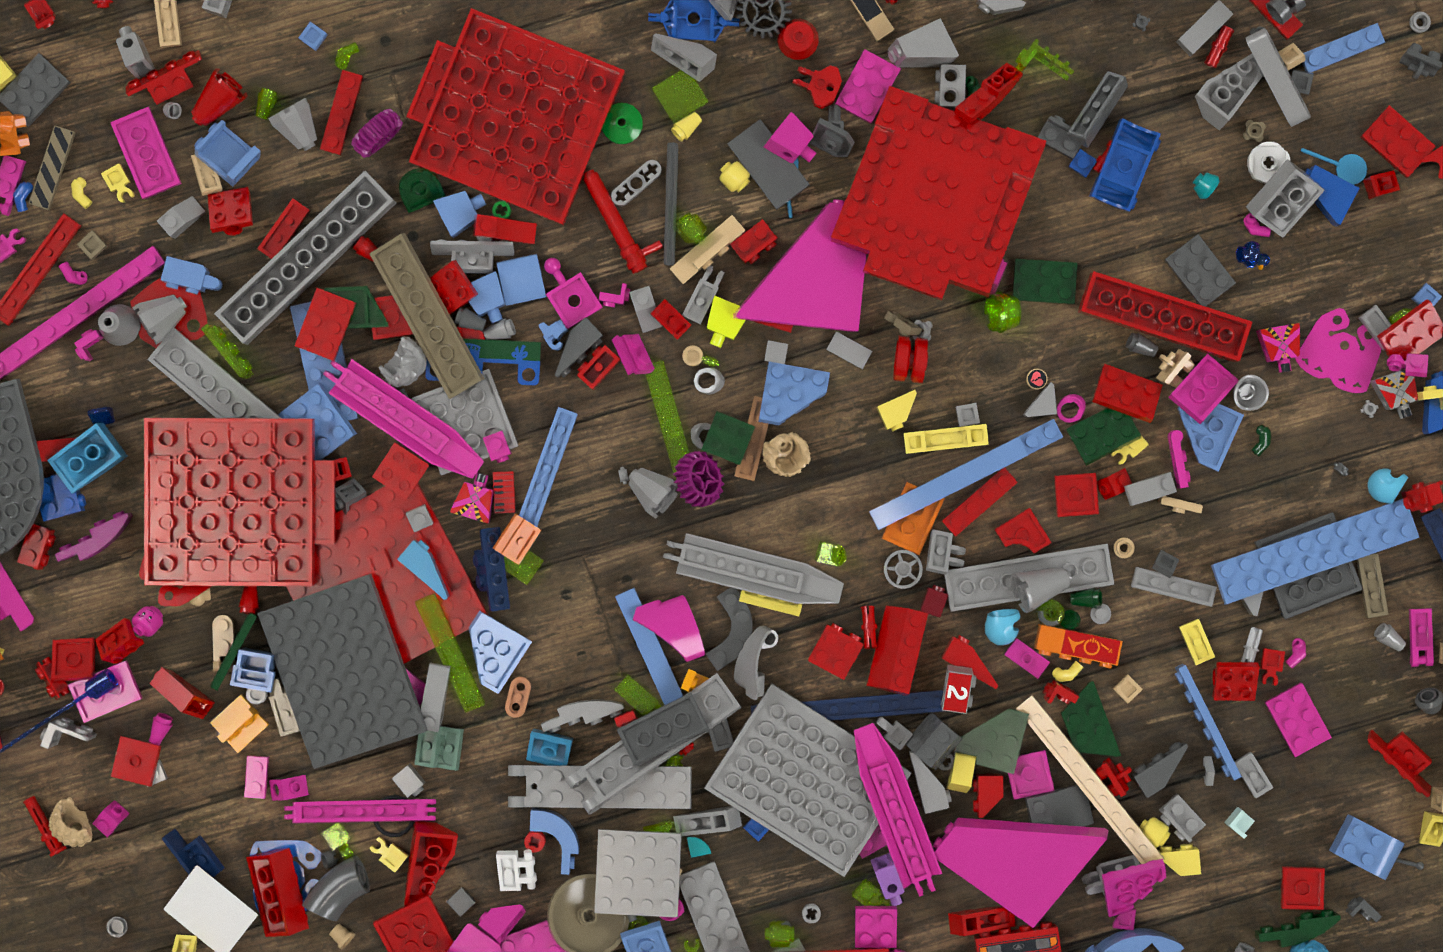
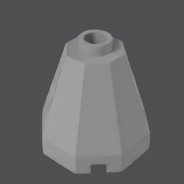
[268,98,317,151]
[132,295,187,345]
[628,468,678,519]

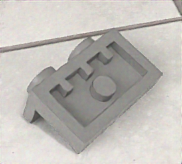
[1159,794,1206,843]

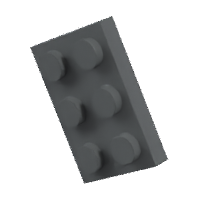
[0,53,71,127]
[1164,234,1236,307]

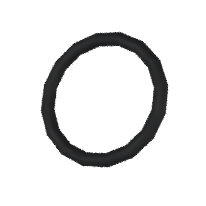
[374,795,414,837]

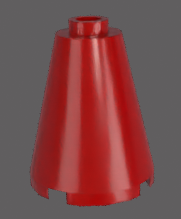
[191,68,248,126]

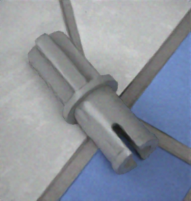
[1241,627,1263,662]

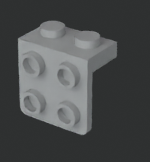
[40,717,97,749]

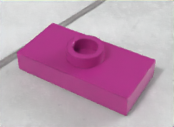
[1004,638,1050,679]

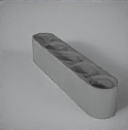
[1246,28,1311,127]

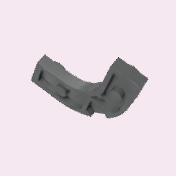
[706,587,752,671]

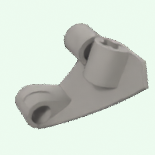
[734,626,778,700]

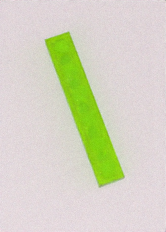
[646,360,689,480]
[415,593,485,713]

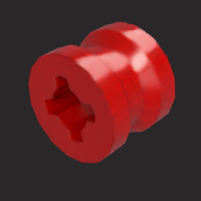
[524,831,546,853]

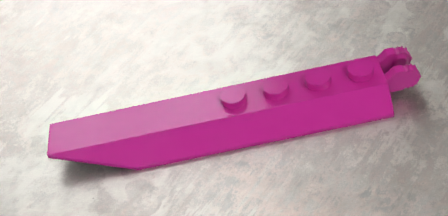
[323,359,484,479]
[854,723,942,897]

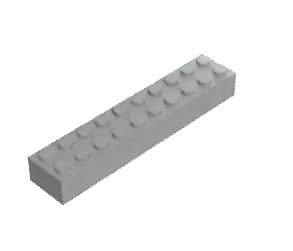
[214,171,396,345]

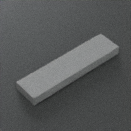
[1131,567,1217,607]

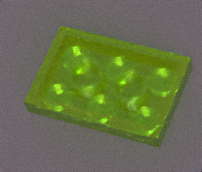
[201,324,254,379]

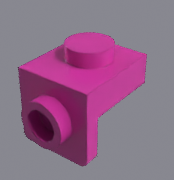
[599,283,630,308]
[74,329,103,361]
[483,430,512,463]
[92,800,129,838]

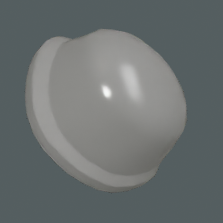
[1233,374,1269,411]

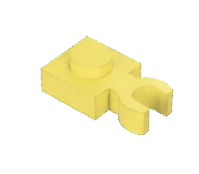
[101,164,135,203]
[1110,436,1149,465]
[370,837,409,872]

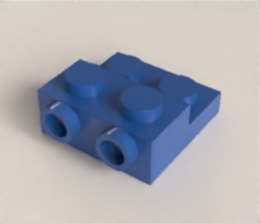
[40,474,86,521]

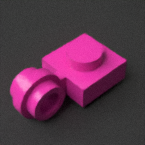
[1387,354,1428,377]

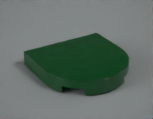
[398,168,446,213]

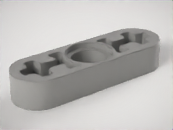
[611,160,662,207]

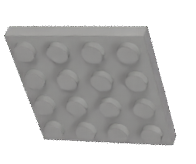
[412,369,519,475]
[594,829,682,917]

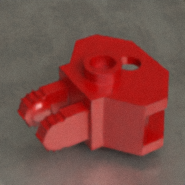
[792,65,842,110]
[1401,480,1443,513]

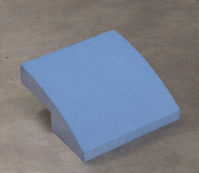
[497,254,546,306]

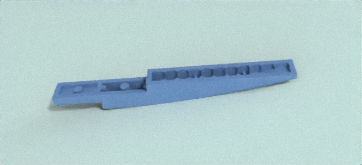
[869,419,1063,530]

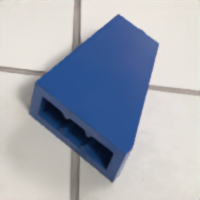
[1305,165,1359,227]
[1422,371,1443,434]

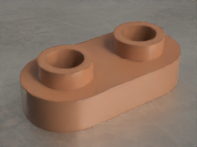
[505,676,531,718]

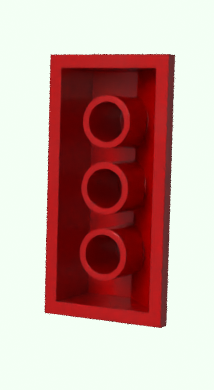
[867,606,928,696]
[246,848,309,937]

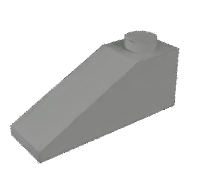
[651,34,717,82]
[421,663,451,732]
[909,751,952,814]
[673,806,742,836]

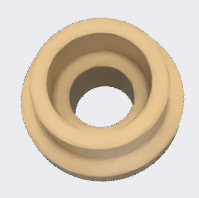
[1113,538,1135,558]

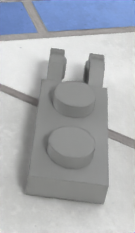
[682,266,725,325]

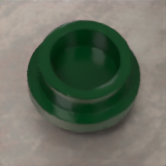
[1060,610,1081,630]

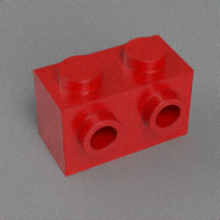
[577,345,621,390]

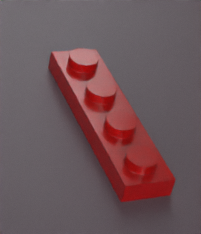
[320,70,363,156]
[942,467,1018,537]

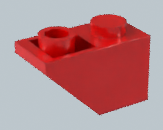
[973,774,1003,818]

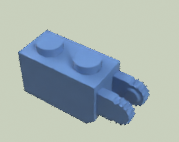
[161,256,223,295]

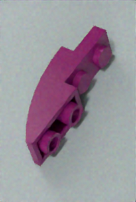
[55,511,133,562]

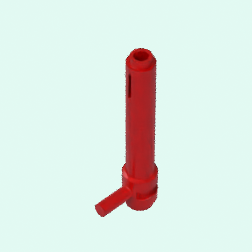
[583,169,663,274]

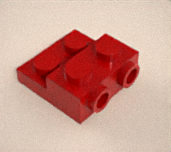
[807,623,864,680]

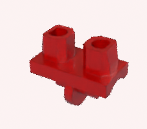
[1095,757,1132,797]

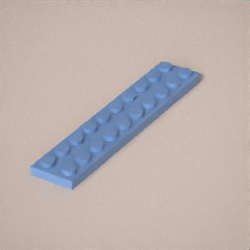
[1211,499,1419,604]

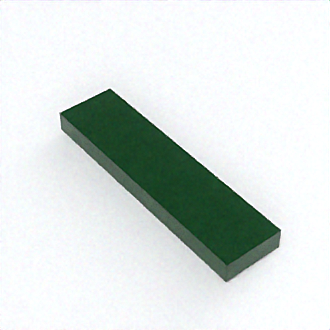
[210,613,257,691]

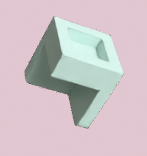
[1224,807,1255,839]

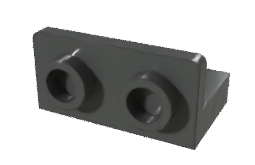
[1038,115,1081,159]

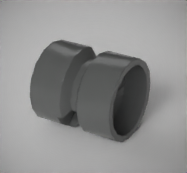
[1266,0,1306,25]

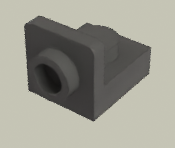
[335,478,366,515]
[1346,896,1382,923]

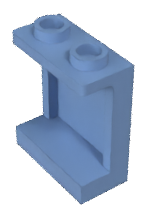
[194,120,261,187]

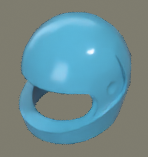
[1367,468,1408,504]
[985,609,1020,645]

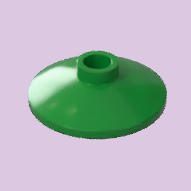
[602,103,643,144]

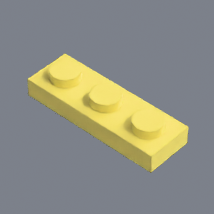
[739,590,802,616]

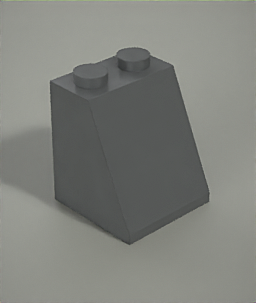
[906,712,963,770]

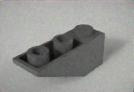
[555,317,604,378]
[1131,741,1188,798]

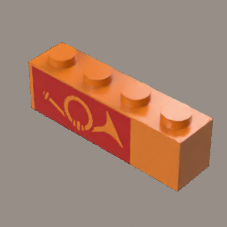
[1034,624,1123,668]

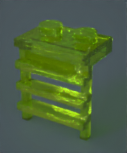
[1015,39,1074,81]

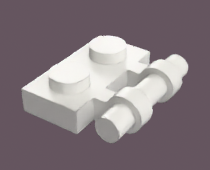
[496,849,537,891]

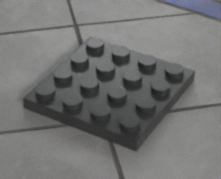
[1254,512,1363,619]

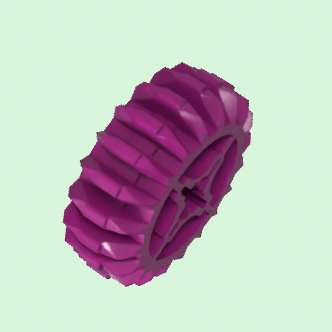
[351,109,403,158]
[673,451,724,507]

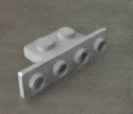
[430,239,514,274]

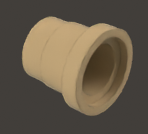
[329,923,355,949]

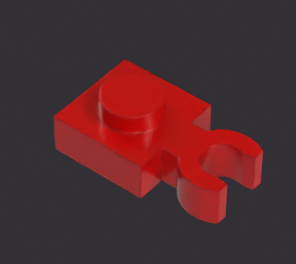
[1260,648,1285,686]

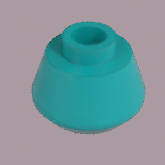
[1193,172,1220,199]

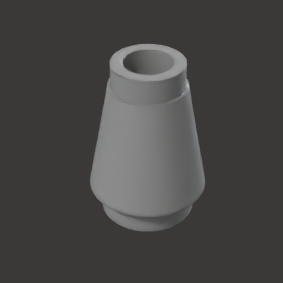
[483,318,516,340]
[1374,623,1406,652]

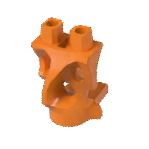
[0,111,30,156]

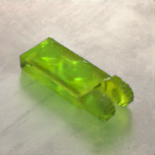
[614,674,663,716]

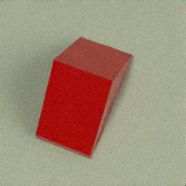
[1363,170,1400,200]

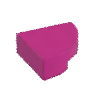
[1112,908,1136,930]

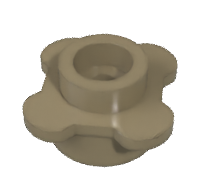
[1243,120,1266,142]

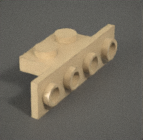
[670,215,746,284]

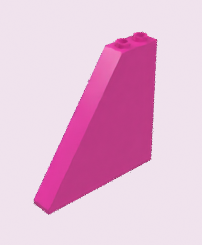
[733,200,866,332]
[932,818,1108,928]

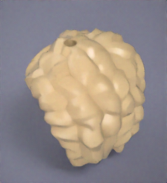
[762,432,811,477]
[48,797,92,847]

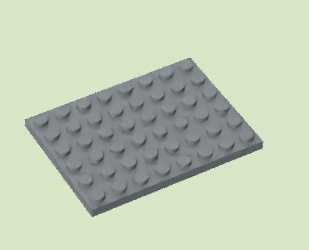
[704,683,911,877]

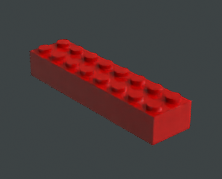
[1078,271,1252,362]

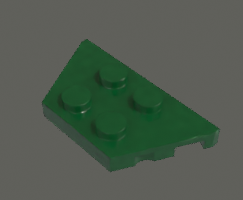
[324,286,389,329]
[1060,680,1121,757]

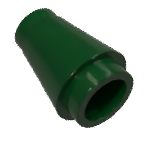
[1070,588,1102,608]

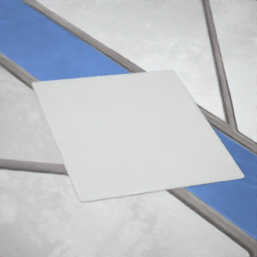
[164,865,258,952]

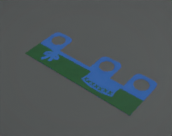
[425,339,541,385]

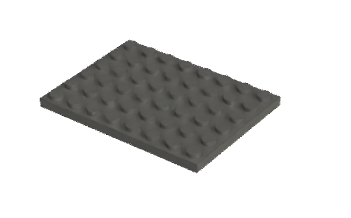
[258,574,428,769]

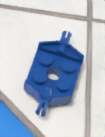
[648,0,739,43]

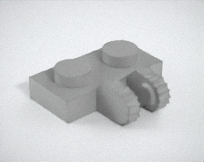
[926,529,966,575]

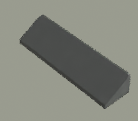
[1067,71,1128,148]

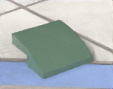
[414,726,464,771]

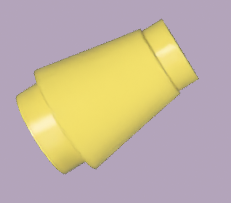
[671,112,702,142]

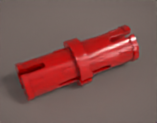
[1204,25,1234,69]
[861,606,877,649]

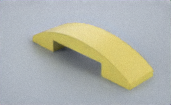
[904,424,989,454]

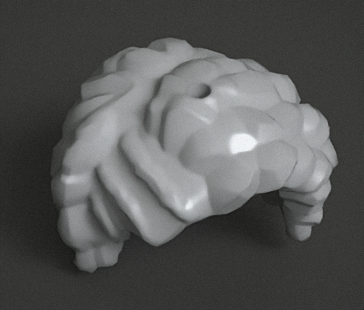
[379,336,427,387]

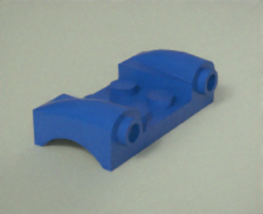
[1089,118,1161,212]

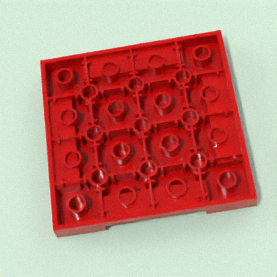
[284,482,490,664]

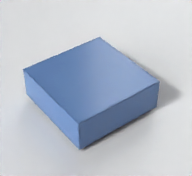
[299,21,328,51]
[1412,283,1442,306]

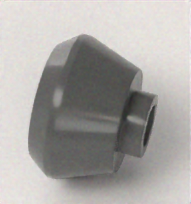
[1415,688,1443,714]

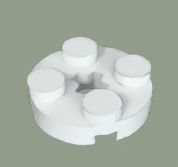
[1247,142,1290,184]

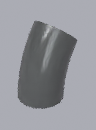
[302,856,370,921]

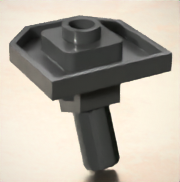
[809,104,855,157]

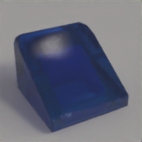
[87,407,115,425]

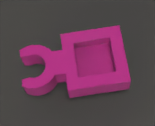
[0,228,26,263]

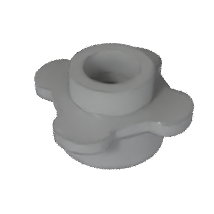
[913,320,933,341]

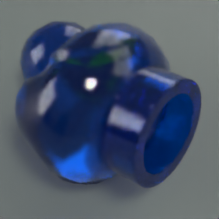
[1236,241,1270,270]

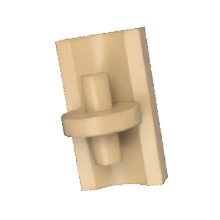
[1156,349,1195,388]

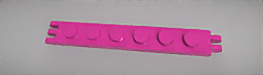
[284,799,436,824]

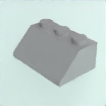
[1246,159,1325,238]

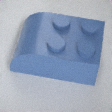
[1329,814,1405,880]

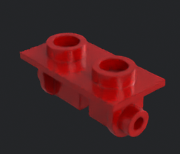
[35,657,70,701]

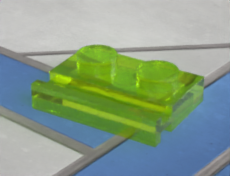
[504,550,544,585]

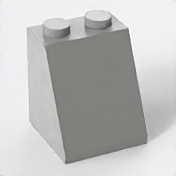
[888,18,959,67]

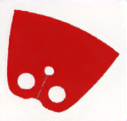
[130,278,208,348]

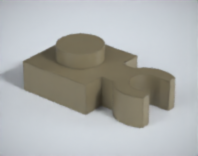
[884,311,922,337]

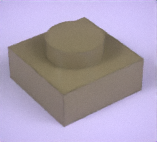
[77,230,108,260]

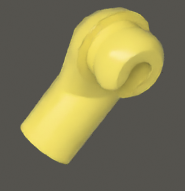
[71,177,92,209]
[1052,661,1084,682]

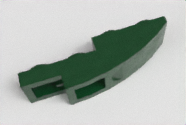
[1255,909,1341,948]

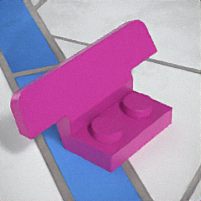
[0,562,34,631]

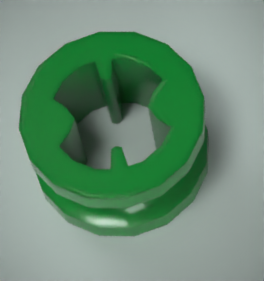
[492,201,511,219]

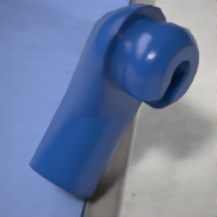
[13,182,33,212]

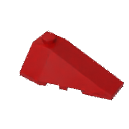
[404,821,458,906]

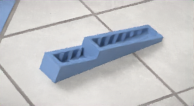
[615,587,683,705]

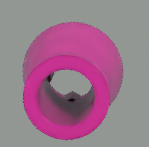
[149,713,173,745]

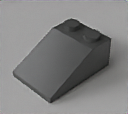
[1024,784,1094,827]

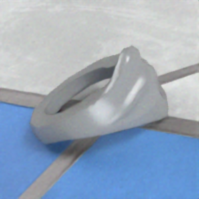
[694,368,725,395]
[691,423,711,449]

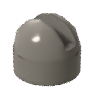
[163,102,182,119]

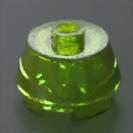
[984,292,1021,333]

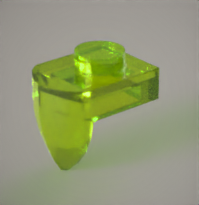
[815,540,847,567]

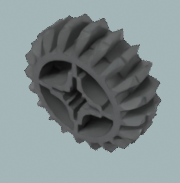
[736,0,792,38]

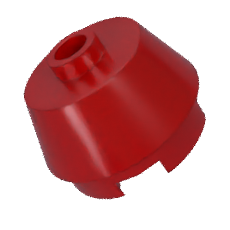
[778,19,819,60]

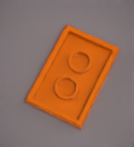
[882,482,944,555]

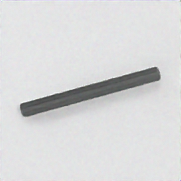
[664,142,679,266]

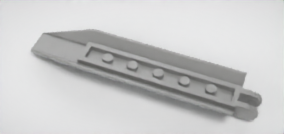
[663,533,844,604]

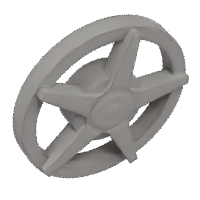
[884,550,923,589]

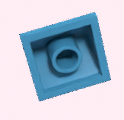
[526,729,574,765]

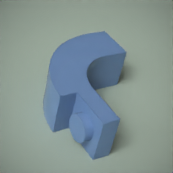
[530,808,580,875]

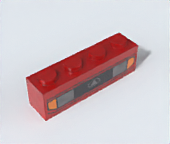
[974,921,1061,952]

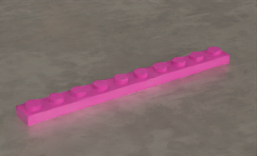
[0,246,165,380]

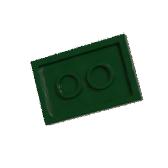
[1012,259,1078,305]
[1066,408,1141,466]

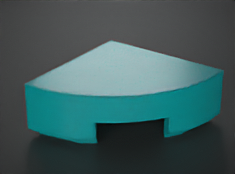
[687,836,711,858]

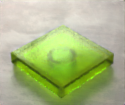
[652,70,709,124]

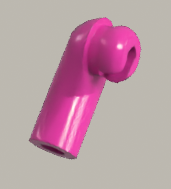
[59,262,88,285]
[1285,638,1306,669]

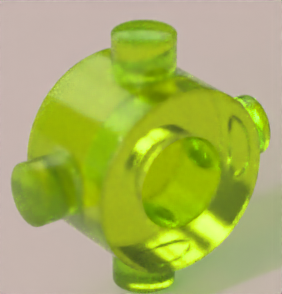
[701,356,719,367]

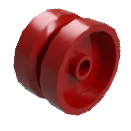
[893,336,928,384]

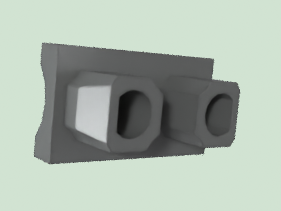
[1399,43,1443,79]

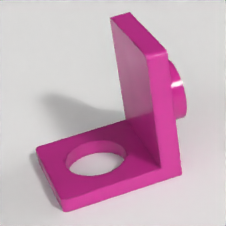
[269,775,309,801]

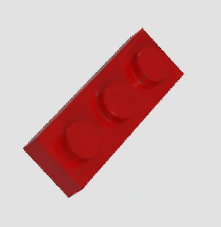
[257,198,310,259]

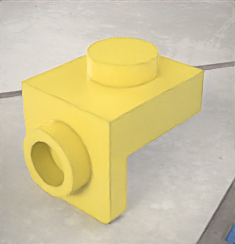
[1417,386,1443,410]

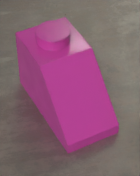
[478,905,526,944]

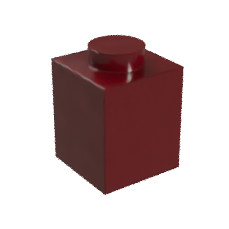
[919,585,948,618]

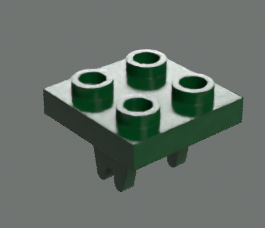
[701,411,755,465]

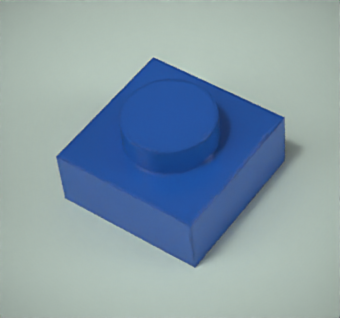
[1068,149,1097,178]

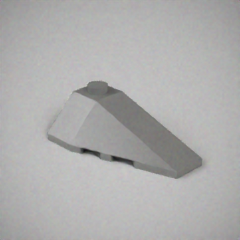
[1195,54,1263,130]

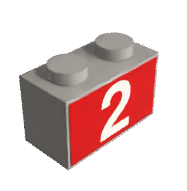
[941,665,976,714]

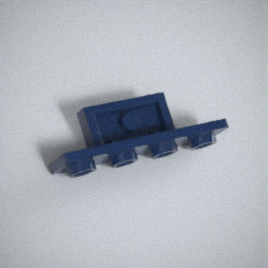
[473,527,510,611]
[162,829,225,877]

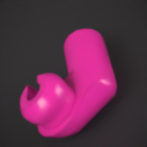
[1244,213,1271,237]

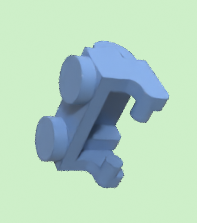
[539,320,568,351]

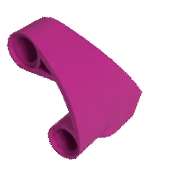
[633,595,705,662]

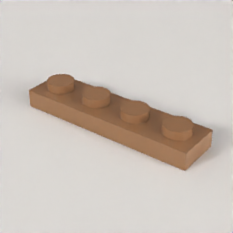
[734,396,769,481]

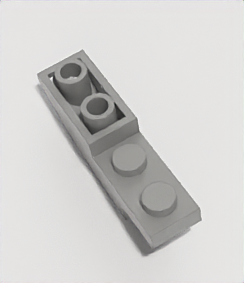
[541,699,625,733]

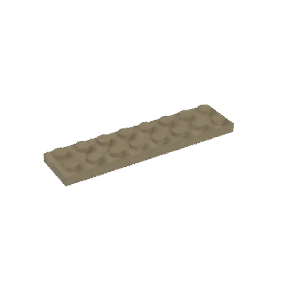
[370,233,485,399]

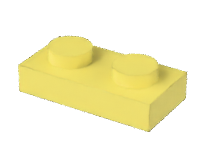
[1179,619,1215,665]

